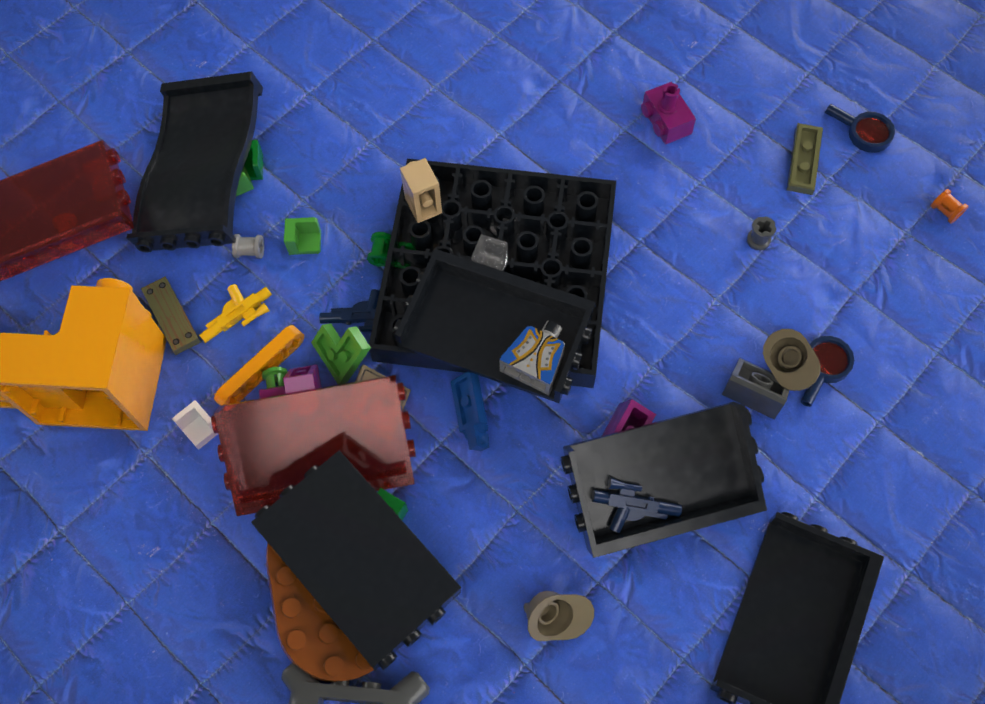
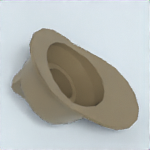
[763,329,821,391]
[523,590,594,641]

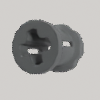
[747,217,776,251]

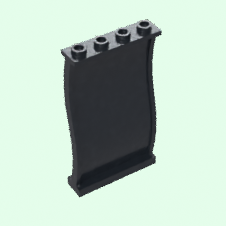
[126,71,263,253]

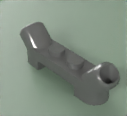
[281,663,430,704]

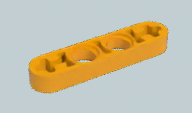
[214,325,305,410]

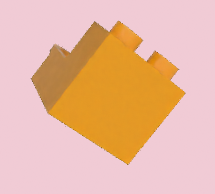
[0,278,167,431]

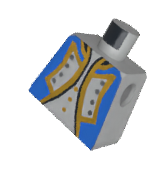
[500,320,565,395]

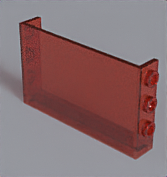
[0,140,134,281]
[211,375,416,516]

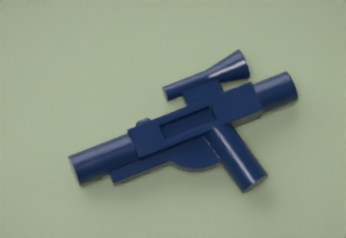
[319,289,380,332]
[591,477,682,533]

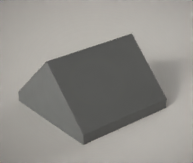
[722,358,789,419]

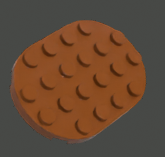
[266,542,373,682]

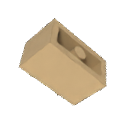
[400,158,442,223]

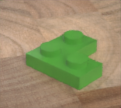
[311,323,371,385]

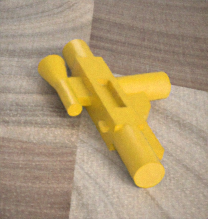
[199,284,272,344]

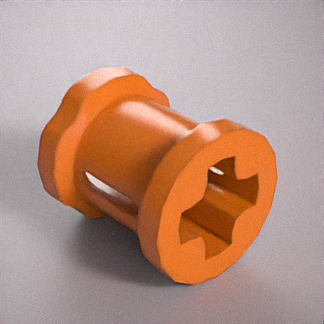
[930,189,969,224]

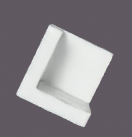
[172,400,221,450]

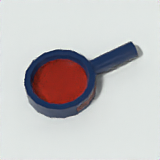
[825,104,895,153]
[801,336,855,407]

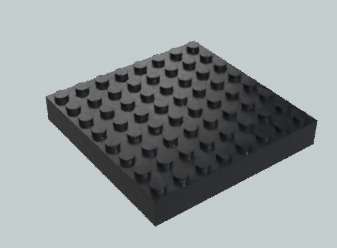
[369,158,616,388]

